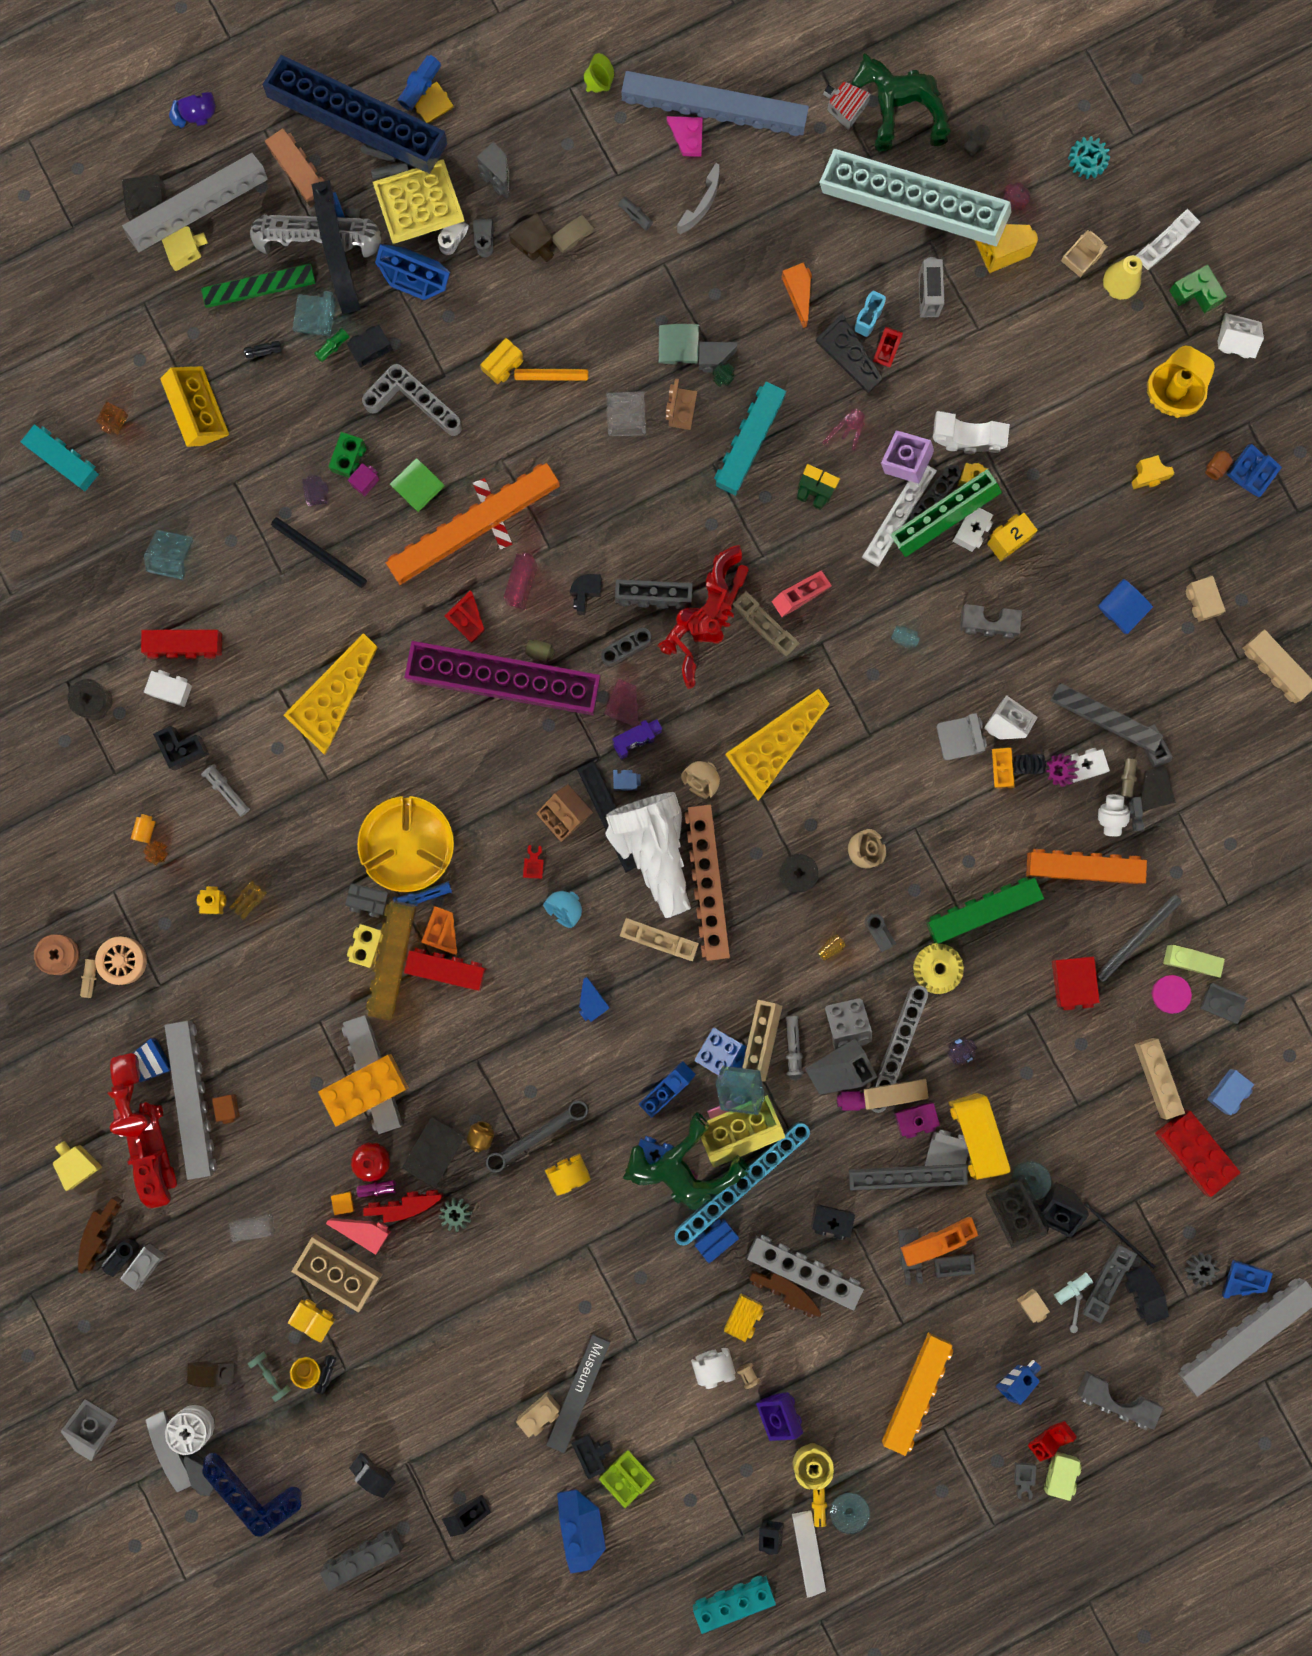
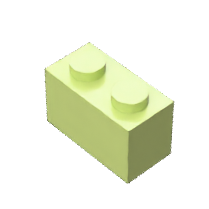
[1044,1452,1082,1501]

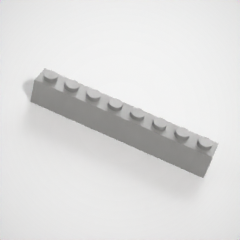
[122,153,268,253]
[165,1021,217,1180]
[1178,1278,1312,1397]

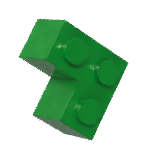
[1169,265,1227,313]

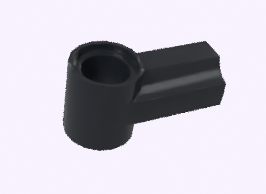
[101,1238,139,1277]

